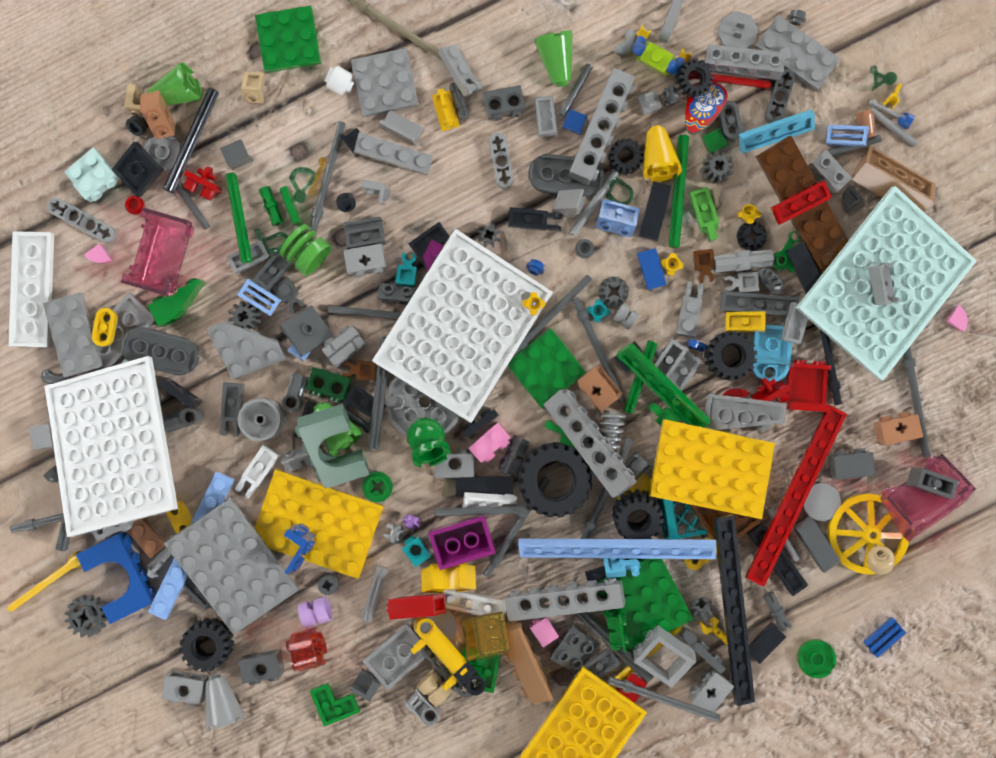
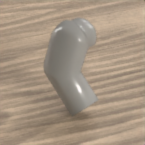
[615,29,635,56]

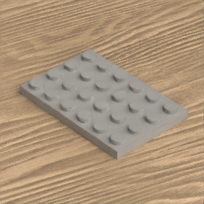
[164,497,299,635]

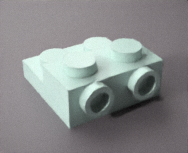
[64,148,120,202]

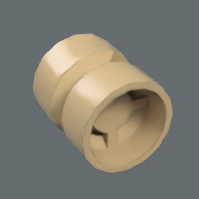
[416,669,453,707]

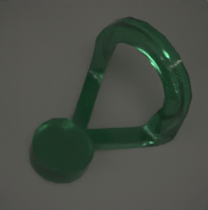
[870,65,897,92]
[289,167,315,203]
[606,177,634,205]
[255,228,288,255]

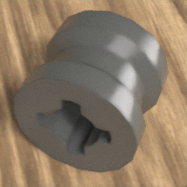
[318,573,339,595]

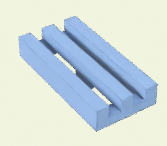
[826,125,869,147]
[237,278,281,316]

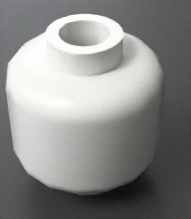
[324,66,354,95]

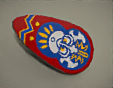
[685,82,728,135]

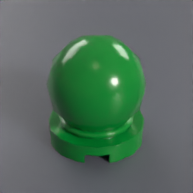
[406,417,451,467]

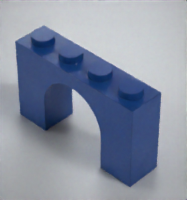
[76,532,157,624]

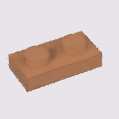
[127,518,165,559]

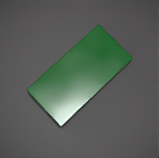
[279,186,304,227]

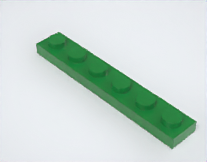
[616,342,711,428]

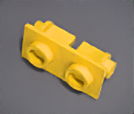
[431,88,460,132]

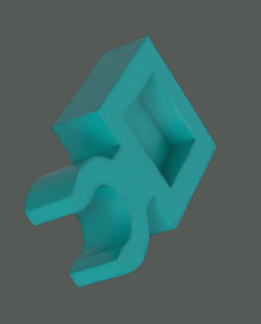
[395,253,418,287]

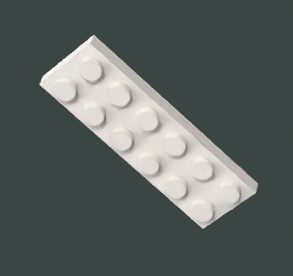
[9,231,54,348]

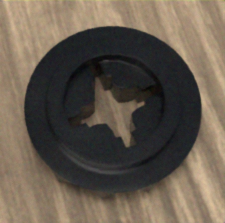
[736,221,768,251]

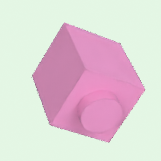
[530,617,559,647]

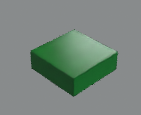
[701,128,728,154]

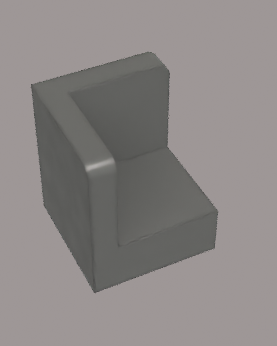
[220,139,253,170]
[350,669,380,702]

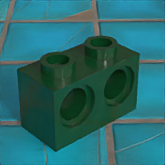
[306,367,352,403]

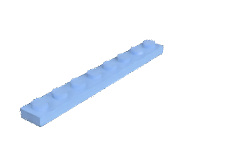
[148,471,235,620]

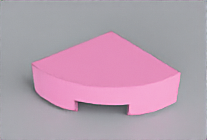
[84,244,113,263]
[946,305,968,332]

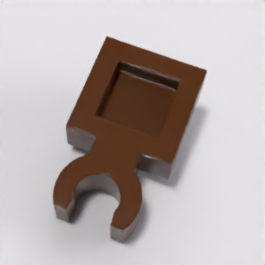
[692,249,715,284]
[342,360,377,381]

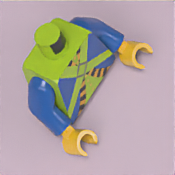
[633,25,692,77]

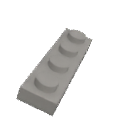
[354,132,433,175]

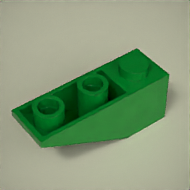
[148,278,205,327]

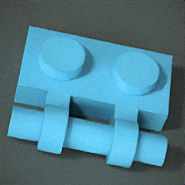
[603,558,640,578]

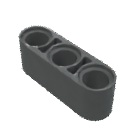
[793,516,841,573]

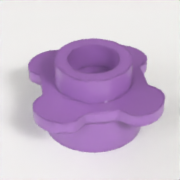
[402,514,420,530]

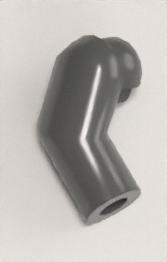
[41,369,72,384]

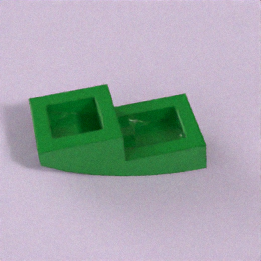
[544,420,577,450]

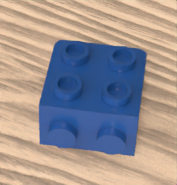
[284,523,316,575]

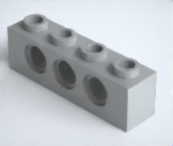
[704,44,786,80]

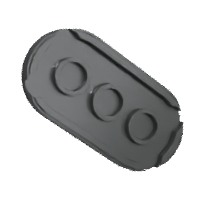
[528,154,604,197]
[120,327,200,376]

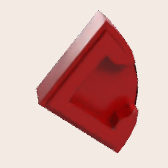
[722,388,749,398]

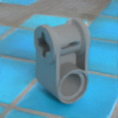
[404,688,440,726]

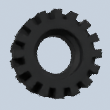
[675,59,714,97]
[608,138,644,175]

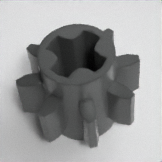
[478,224,500,248]
[691,597,716,622]

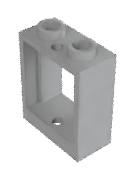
[633,625,696,688]

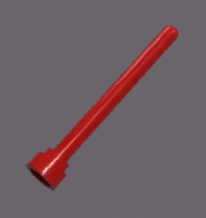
[688,71,772,89]

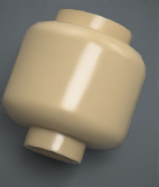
[867,546,895,575]

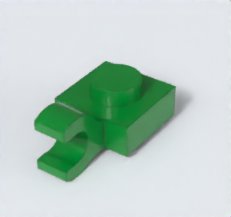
[647,403,681,426]

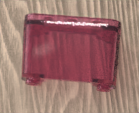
[121,207,195,297]
[880,454,976,542]

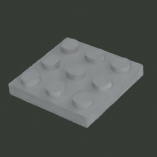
[351,48,419,118]

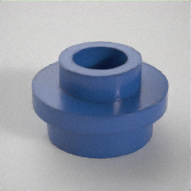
[526,259,545,276]

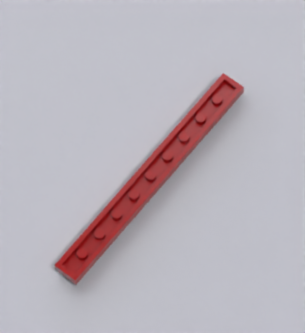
[745,405,847,587]

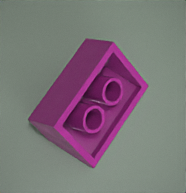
[428,515,496,570]

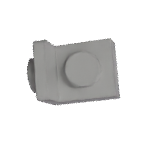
[361,180,390,205]

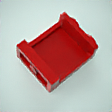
[785,360,831,412]

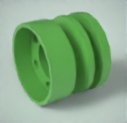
[280,224,332,276]

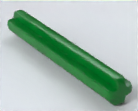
[623,340,657,414]

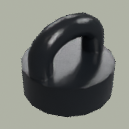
[126,116,149,136]
[336,192,356,212]

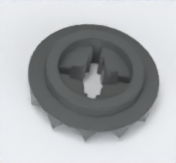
[758,268,783,295]
[598,277,629,307]

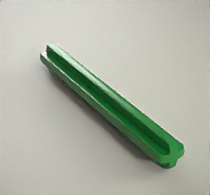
[225,172,252,264]

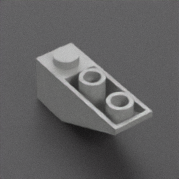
[552,189,586,219]

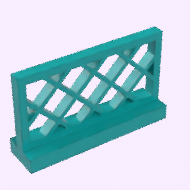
[652,464,707,540]

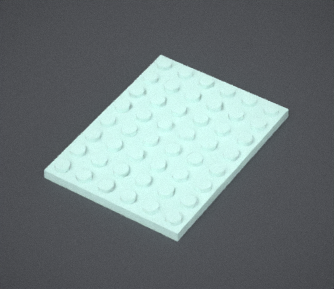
[796,186,977,381]

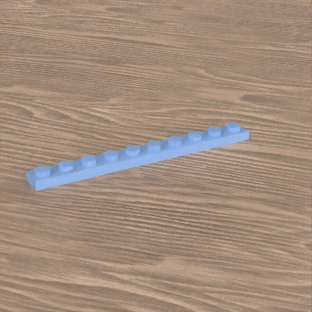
[518,538,716,559]

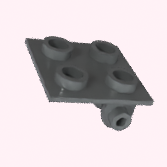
[550,624,599,674]

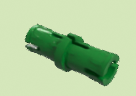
[258,186,284,226]

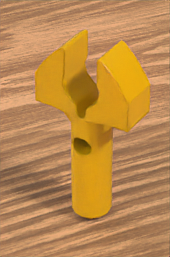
[700,616,728,645]

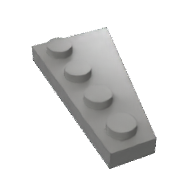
[704,394,787,430]

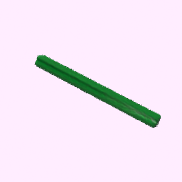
[668,134,689,248]

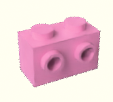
[469,422,510,463]

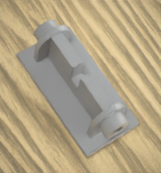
[281,447,311,471]
[146,546,174,581]

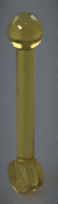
[308,157,327,195]

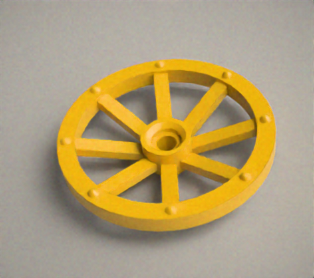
[827,493,910,575]

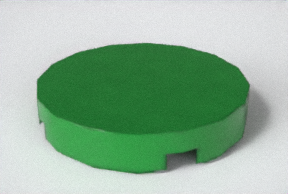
[797,639,837,679]

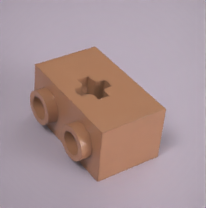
[140,90,175,140]
[577,364,623,411]
[873,411,923,446]

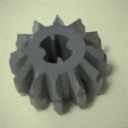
[701,150,734,184]
[228,301,262,330]

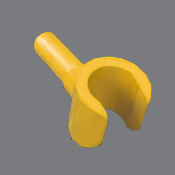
[883,83,902,110]

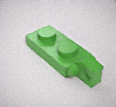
[688,187,720,242]

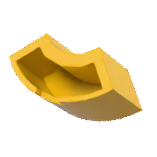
[421,562,476,593]

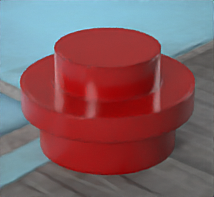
[125,195,145,215]

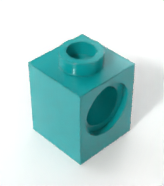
[402,535,432,568]

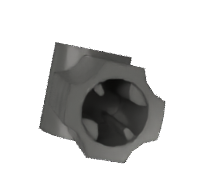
[282,373,309,412]
[162,408,203,433]

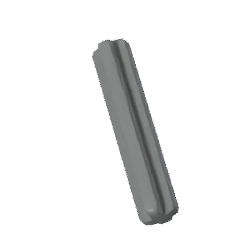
[362,566,387,622]

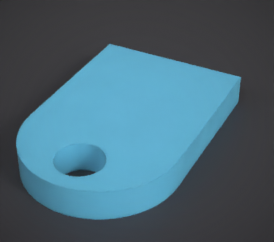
[751,324,792,382]

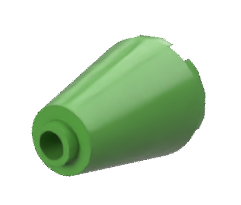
[535,30,573,87]
[146,62,203,106]
[313,402,363,457]

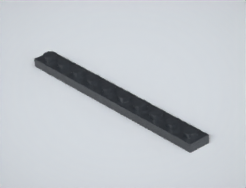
[713,514,755,706]

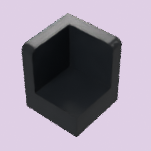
[340,128,360,157]

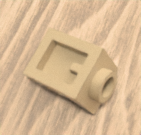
[241,72,265,103]
[124,84,143,116]

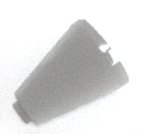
[205,673,245,732]

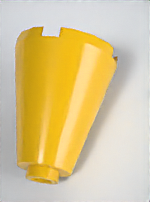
[643,125,682,182]

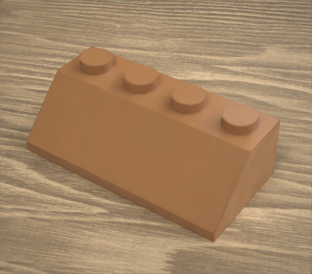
[852,145,935,212]
[497,620,554,703]

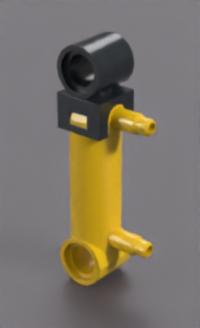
[410,617,486,696]

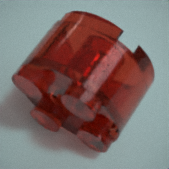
[286,627,327,672]

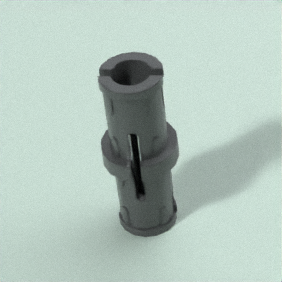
[763,591,792,632]

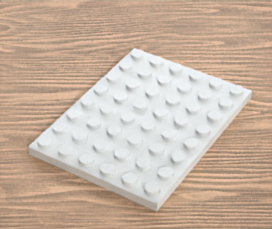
[372,229,553,423]
[45,356,178,537]

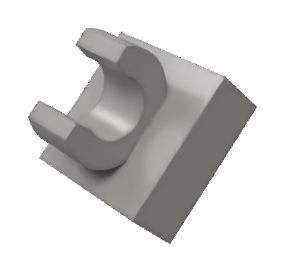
[637,90,662,116]

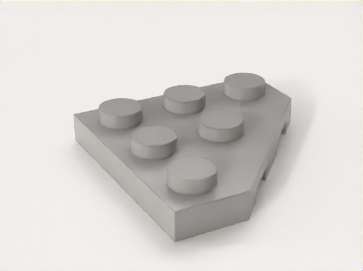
[207,320,286,380]

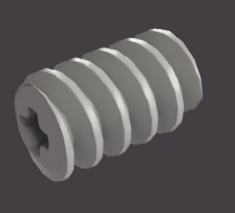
[599,411,626,452]

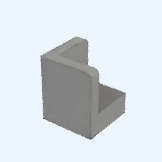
[29,424,54,450]

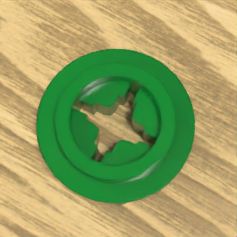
[362,472,393,502]

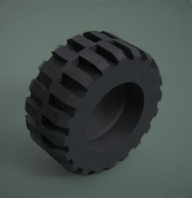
[518,442,593,518]

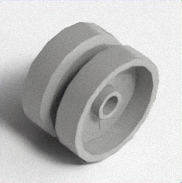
[237,398,286,441]

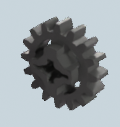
[64,594,107,638]

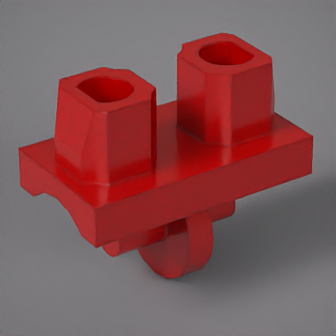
[184,166,222,201]
[750,378,790,403]

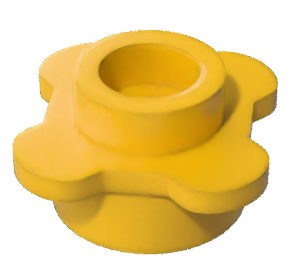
[737,204,761,224]
[661,253,684,276]
[522,292,545,315]

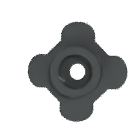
[662,84,678,107]

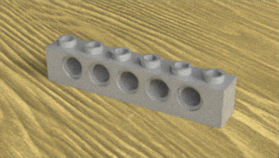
[568,68,635,186]
[544,389,637,498]
[505,578,625,621]

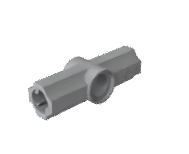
[713,249,774,273]

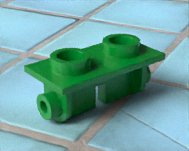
[606,608,629,652]

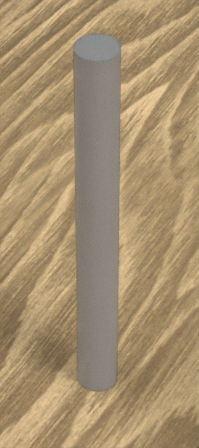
[570,170,619,236]

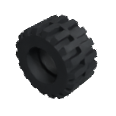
[704,331,757,380]
[612,489,663,539]
[179,618,234,672]

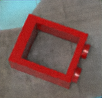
[386,593,446,620]

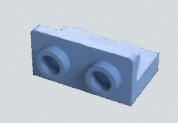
[595,199,640,237]

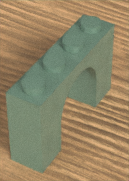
[295,404,369,489]

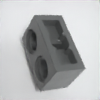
[483,85,525,121]

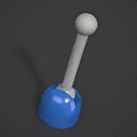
[869,99,915,130]

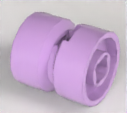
[298,596,332,629]

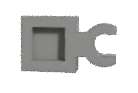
[725,272,759,293]

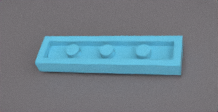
[739,110,815,153]

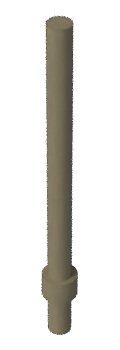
[346,0,442,60]

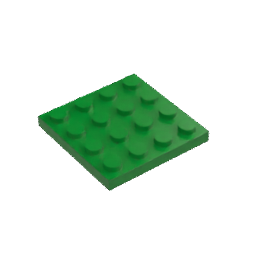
[597,559,694,652]

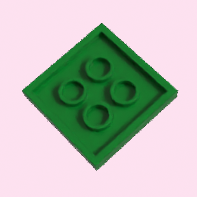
[255,5,322,73]
[507,328,586,408]

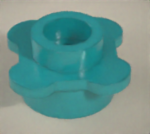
[587,299,610,322]

